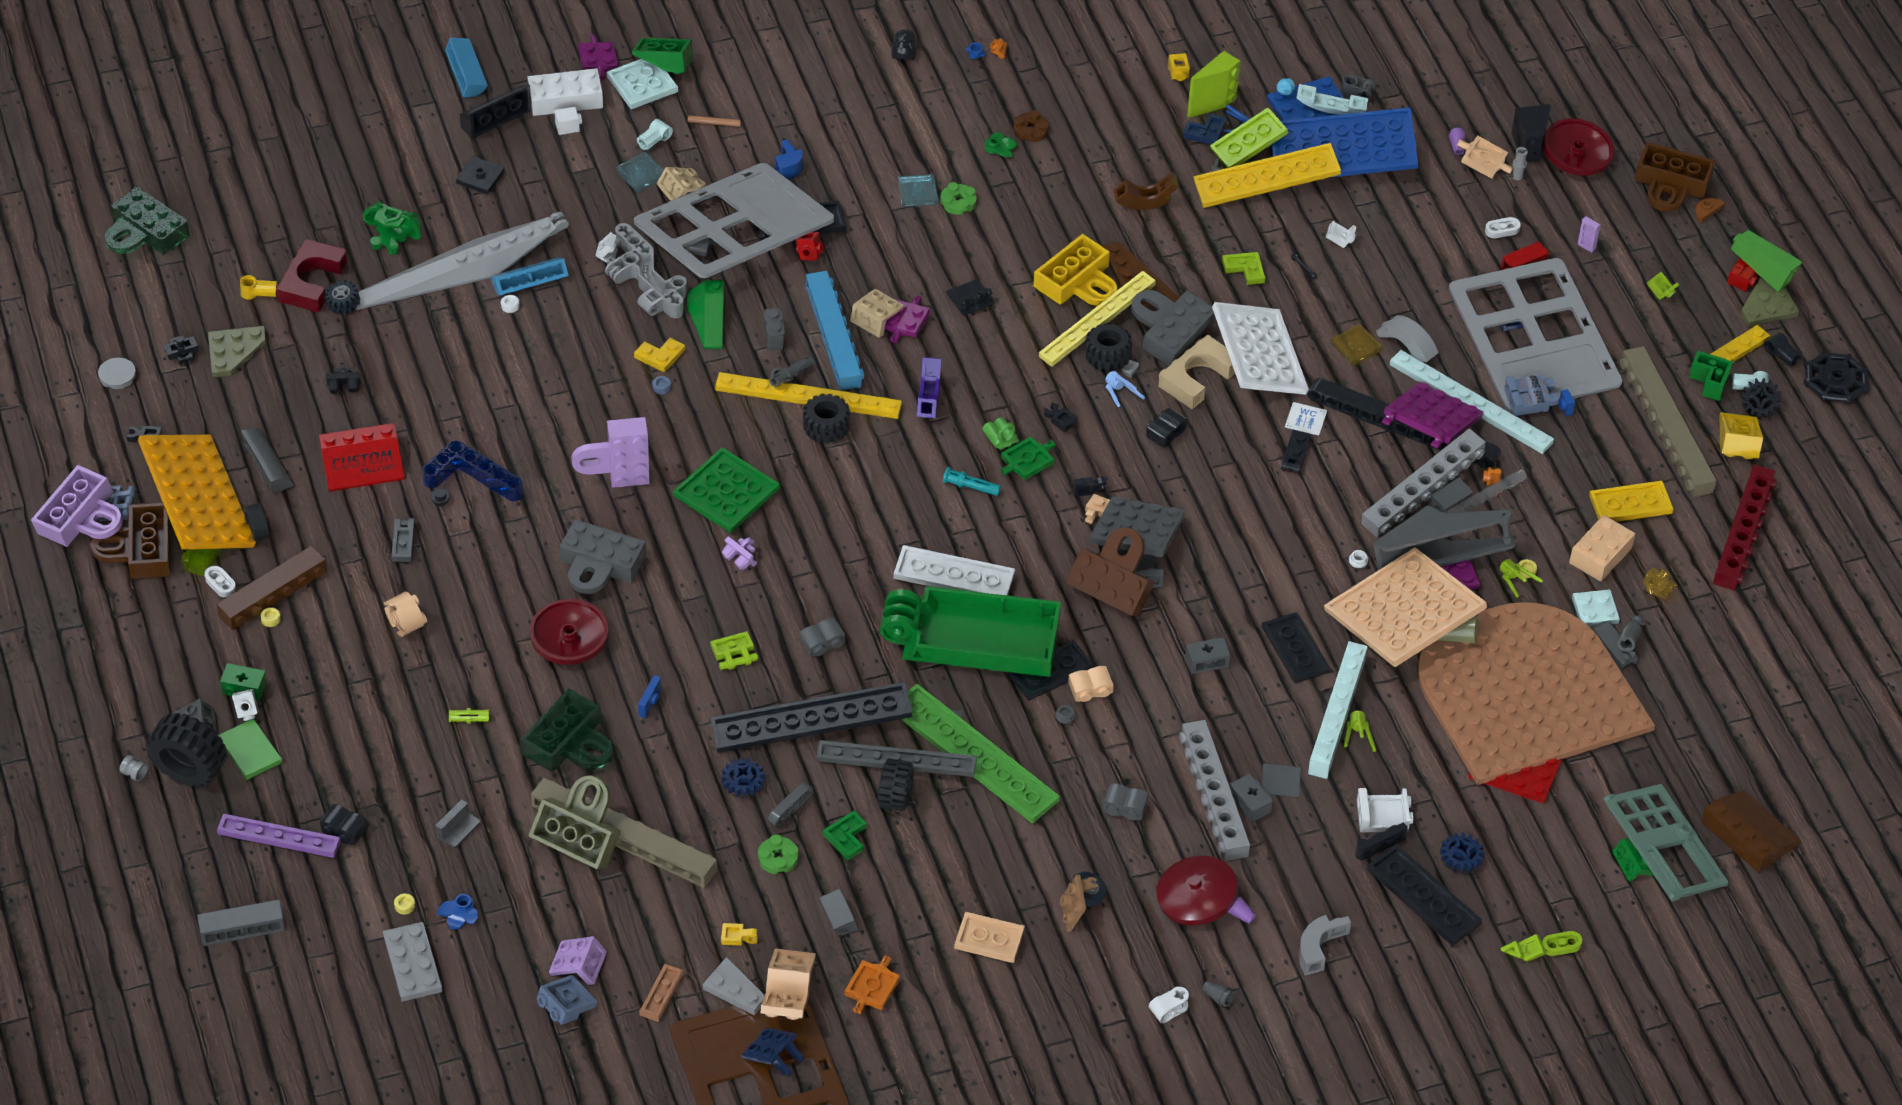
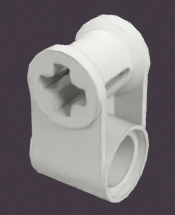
[1148,987,1189,1023]

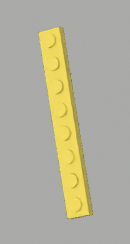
[1039,271,1156,367]

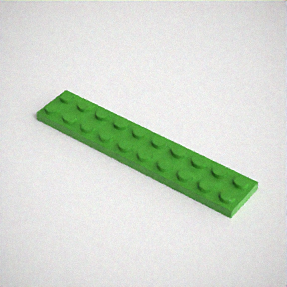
[901,684,1060,824]

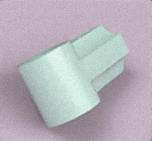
[637,119,673,151]
[1732,371,1769,396]

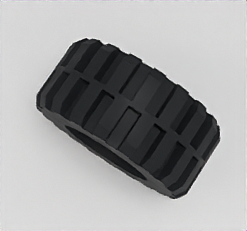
[146,713,227,787]

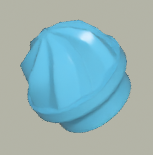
[1277,78,1295,95]

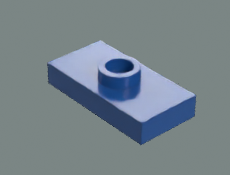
[638,675,661,718]

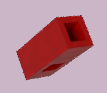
[1501,241,1549,270]

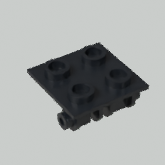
[946,279,995,316]

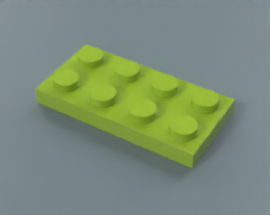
[1210,108,1288,168]

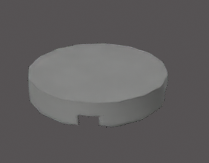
[98,357,136,390]

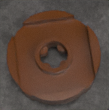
[1013,110,1049,142]

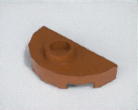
[1695,198,1725,223]

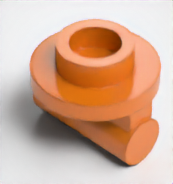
[990,38,1008,59]
[1483,467,1502,486]

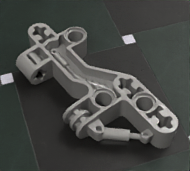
[605,223,687,319]

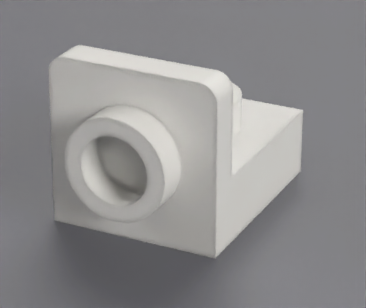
[595,232,616,263]

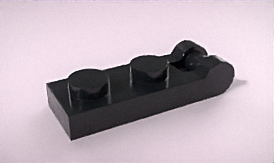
[1280,429,1311,474]
[1355,822,1408,860]

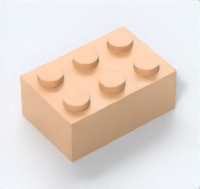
[1569,515,1636,582]

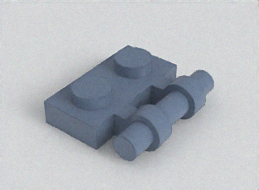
[98,485,136,521]

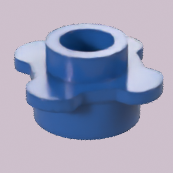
[966,42,986,59]

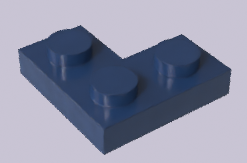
[1183,114,1227,145]

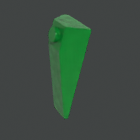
[687,280,724,349]

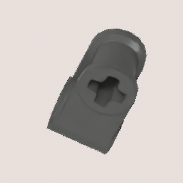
[1340,74,1376,102]
[689,228,714,257]

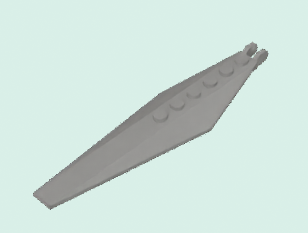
[355,212,569,310]

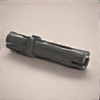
[769,356,814,387]

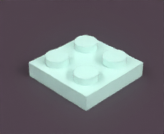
[1572,589,1620,627]

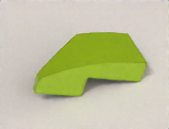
[1500,934,1546,962]

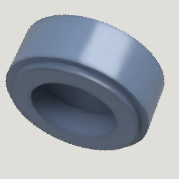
[652,376,671,394]

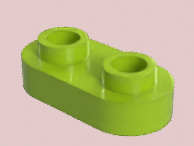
[1542,931,1582,956]

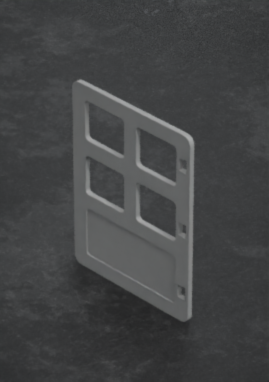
[634,163,834,278]
[1449,258,1622,412]

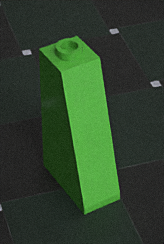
[1731,230,1802,292]

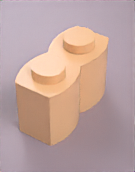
[1068,666,1113,702]

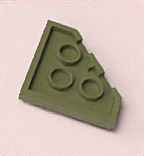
[1741,277,1799,327]
[208,326,266,378]

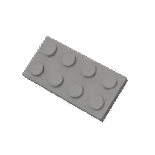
[383,922,442,1002]

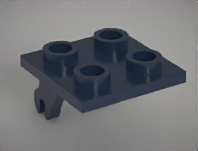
[741,1027,804,1077]

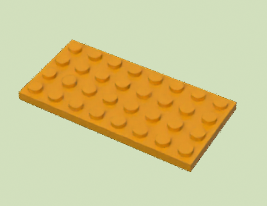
[138,434,256,549]

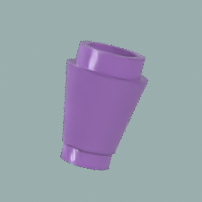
[1448,128,1466,155]
[1228,897,1256,924]

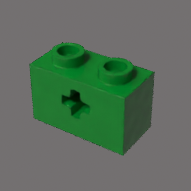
[220,663,267,701]

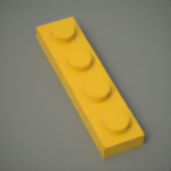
[1711,325,1770,363]

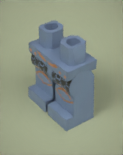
[1504,374,1559,416]

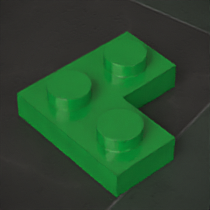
[823,810,867,861]

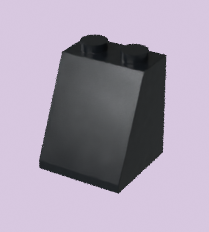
[1511,104,1551,162]

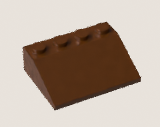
[1701,790,1801,873]

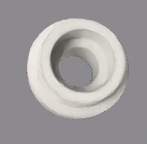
[1349,550,1368,568]

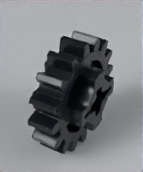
[1741,378,1782,419]

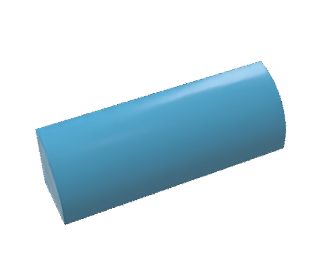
[445,37,488,98]
[490,257,569,295]

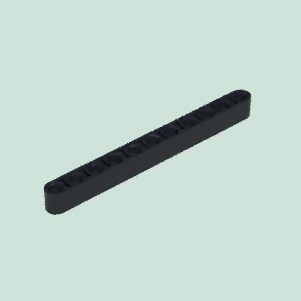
[1307,378,1501,469]

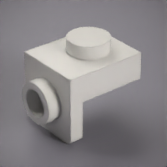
[1326,221,1356,248]

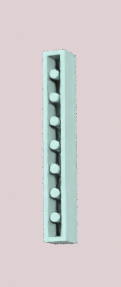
[1308,641,1368,779]

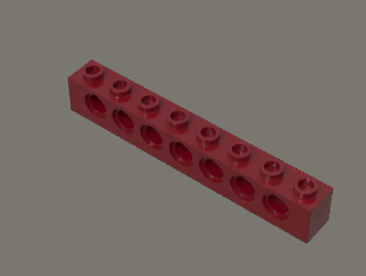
[1713,464,1777,591]

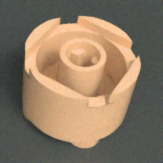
[384,592,427,637]

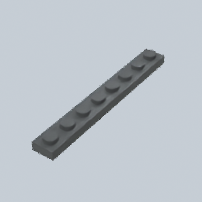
[816,740,977,777]

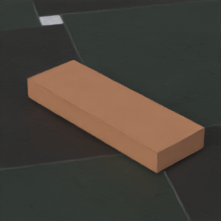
[639,964,684,1022]

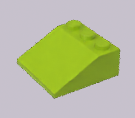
[1187,51,1240,118]

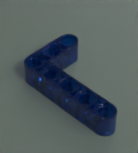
[422,441,523,501]

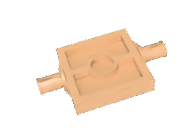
[1457,135,1513,179]

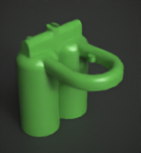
[982,417,1019,450]

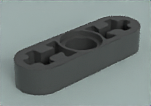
[768,782,814,827]

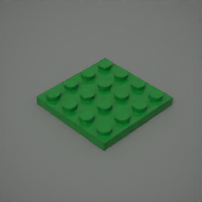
[673,447,780,533]

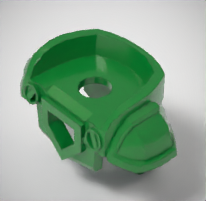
[362,201,422,255]

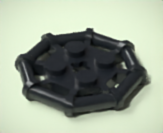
[1804,351,1869,404]

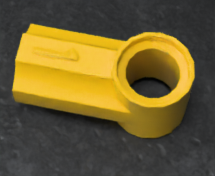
[240,275,277,300]

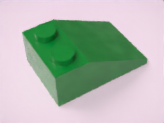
[632,37,693,74]

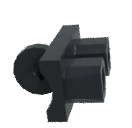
[325,363,361,394]

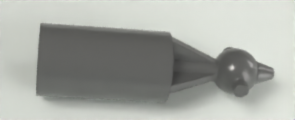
[1618,615,1645,652]

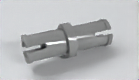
[1512,147,1528,180]

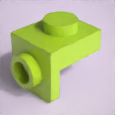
[1646,272,1679,300]

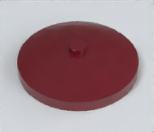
[1543,118,1614,176]
[530,599,608,665]
[1156,856,1238,925]

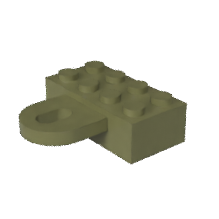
[528,775,621,869]

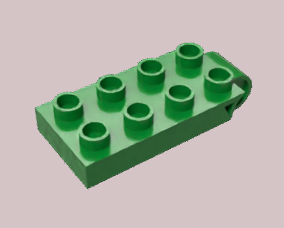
[880,586,1061,677]

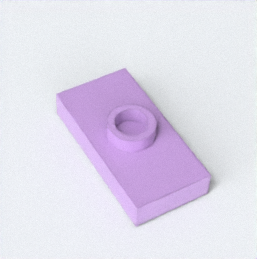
[1577,216,1601,253]

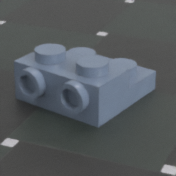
[537,975,597,1025]

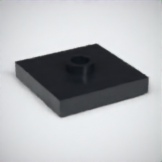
[456,156,505,195]

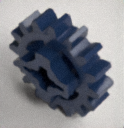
[721,757,765,798]
[1440,832,1485,873]

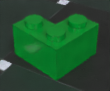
[1689,351,1733,401]

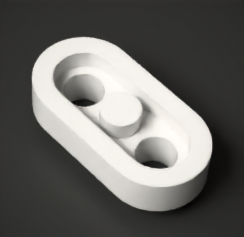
[1485,217,1520,238]
[205,566,236,597]

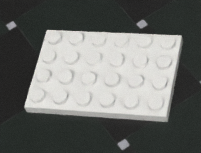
[1212,302,1309,395]

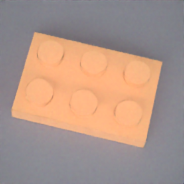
[954,912,1025,963]

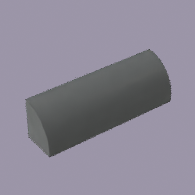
[241,428,294,494]
[197,900,285,946]

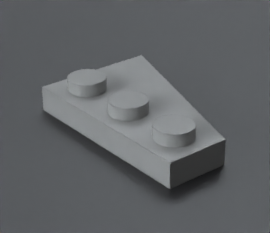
[703,957,765,1015]

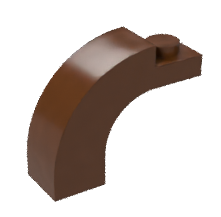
[1114,172,1179,210]

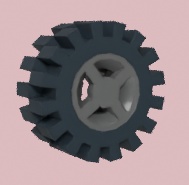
[325,280,360,314]

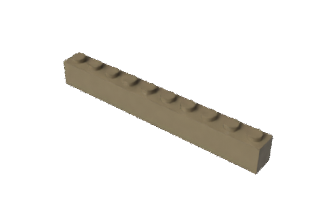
[1620,346,1716,498]
[531,778,717,888]

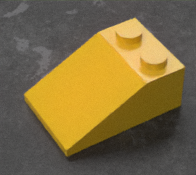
[1719,412,1763,459]

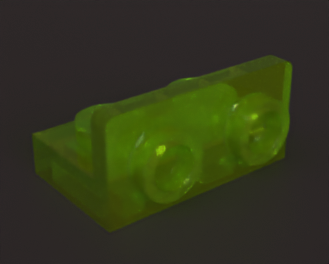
[181,549,221,577]

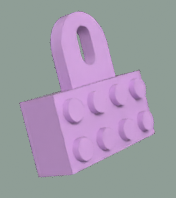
[571,417,650,488]
[31,465,123,547]

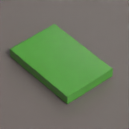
[218,719,282,780]

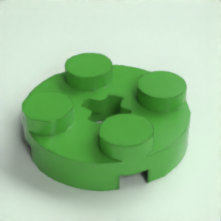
[940,182,976,215]
[758,835,798,874]

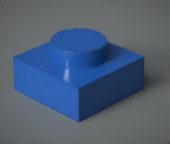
[1558,389,1575,416]

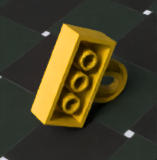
[1033,234,1117,306]

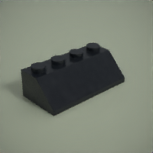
[459,84,532,139]

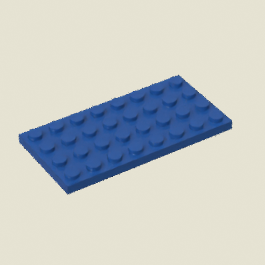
[1272,107,1418,178]

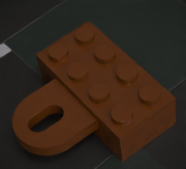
[1635,142,1715,212]
[91,503,170,579]
[1065,528,1154,617]

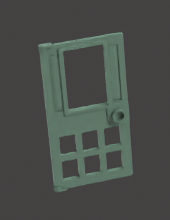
[1603,784,1729,901]

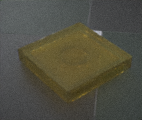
[1330,324,1382,366]

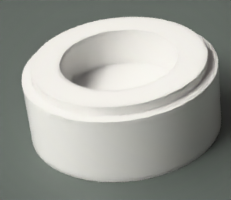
[501,295,520,313]

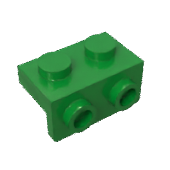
[1612,838,1654,881]

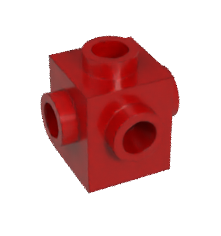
[796,232,824,261]

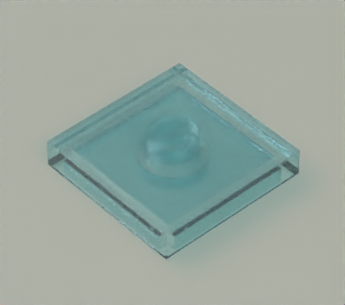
[616,152,664,192]
[898,174,938,207]

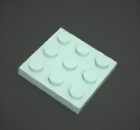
[607,59,678,109]

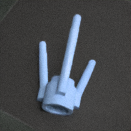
[1105,371,1145,407]

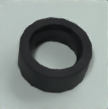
[244,503,269,541]

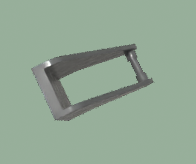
[1374,505,1516,570]

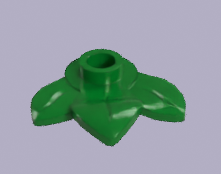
[984,132,1018,157]

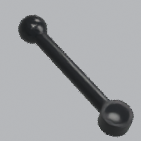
[1291,253,1317,279]

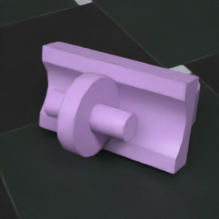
[721,536,757,571]

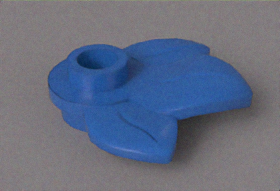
[437,894,478,930]

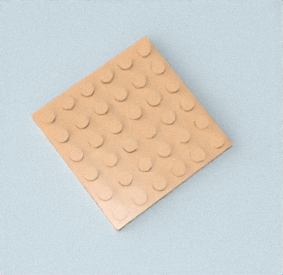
[1324,547,1487,667]

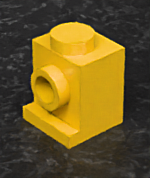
[1168,53,1190,81]

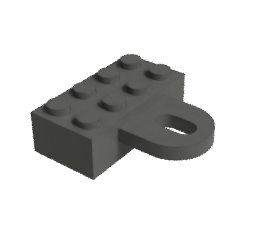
[1131,290,1215,366]
[559,519,646,594]

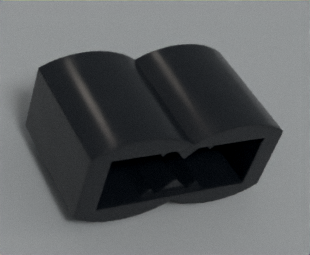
[1146,408,1188,448]
[320,804,368,845]

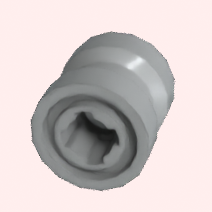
[119,755,148,782]

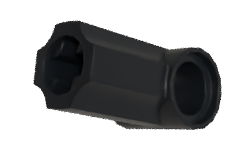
[1764,332,1801,367]

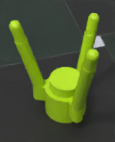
[1500,559,1543,598]
[1344,711,1376,752]

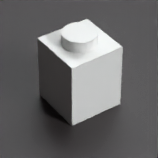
[554,107,582,135]

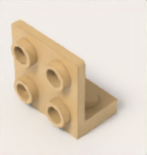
[657,167,706,201]
[850,289,903,338]

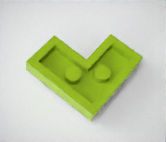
[1222,252,1265,285]

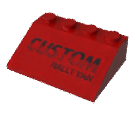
[319,423,404,492]

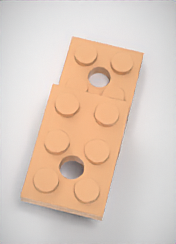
[761,949,816,1020]

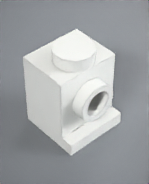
[232,689,259,721]

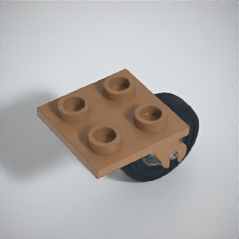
[1060,872,1106,932]

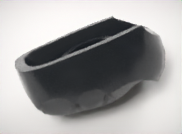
[891,30,916,60]

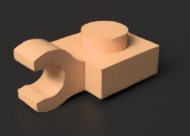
[1085,494,1110,524]

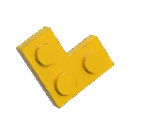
[634,338,685,373]

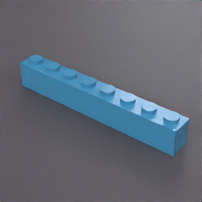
[806,271,864,391]

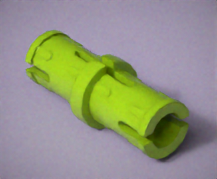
[449,708,489,724]

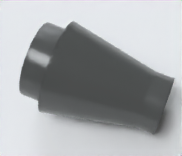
[1203,981,1234,1007]

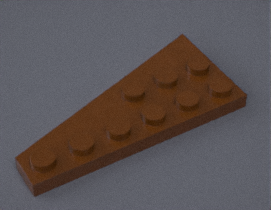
[1102,242,1180,326]

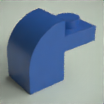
[775,139,803,179]

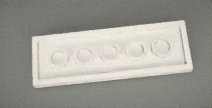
[893,545,1015,596]

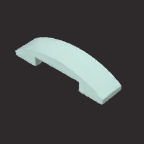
[1297,84,1368,115]

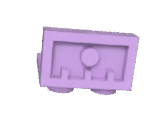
[549,936,607,985]

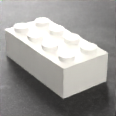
[527,68,603,116]

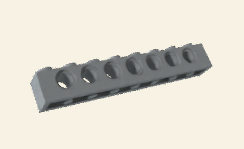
[1361,428,1486,538]
[1179,720,1250,861]

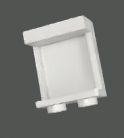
[1357,788,1413,832]

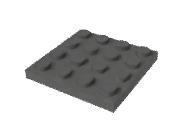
[1089,496,1185,557]

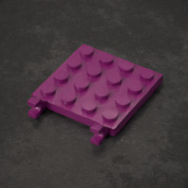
[1382,382,1484,448]

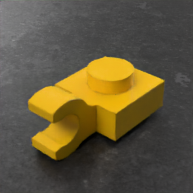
[721,923,758,946]

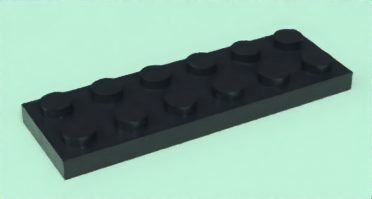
[1367,844,1482,946]

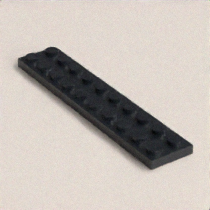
[710,682,913,753]

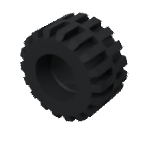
[1085,323,1132,371]
[803,394,850,443]
[878,758,914,811]

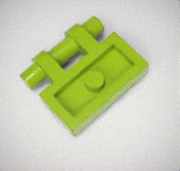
[710,631,758,670]

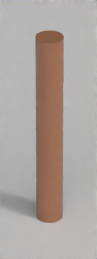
[688,115,741,127]

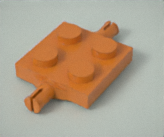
[844,955,900,1014]

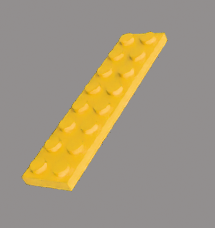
[1193,143,1341,208]

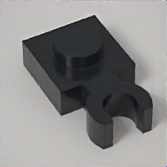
[1044,403,1078,432]
[127,426,162,442]
[1073,477,1107,497]

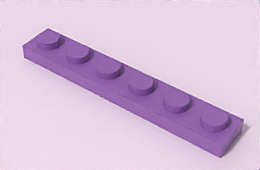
[217,814,340,858]

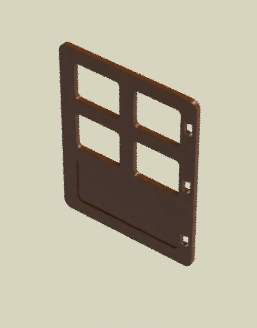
[670,1001,849,1105]

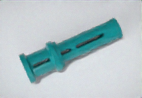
[943,467,1001,497]

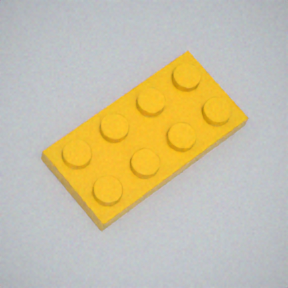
[1589,481,1673,522]

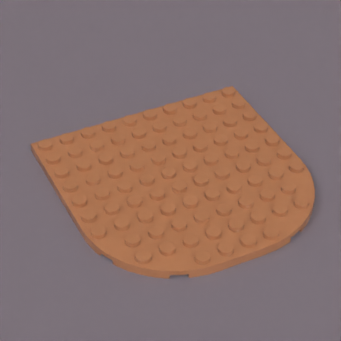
[1418,602,1655,785]

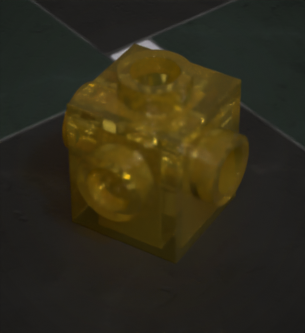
[1642,568,1677,599]

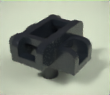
[163,335,198,365]

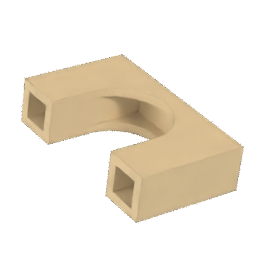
[1158,335,1235,409]

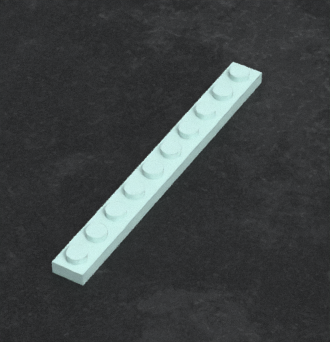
[1390,350,1554,454]

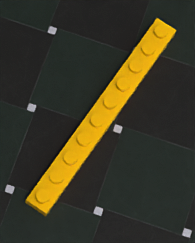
[715,372,902,419]

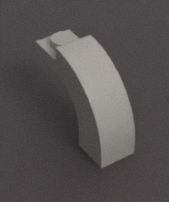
[1376,315,1439,362]
[1299,915,1351,976]

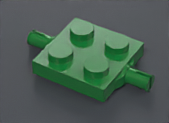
[1000,436,1055,481]

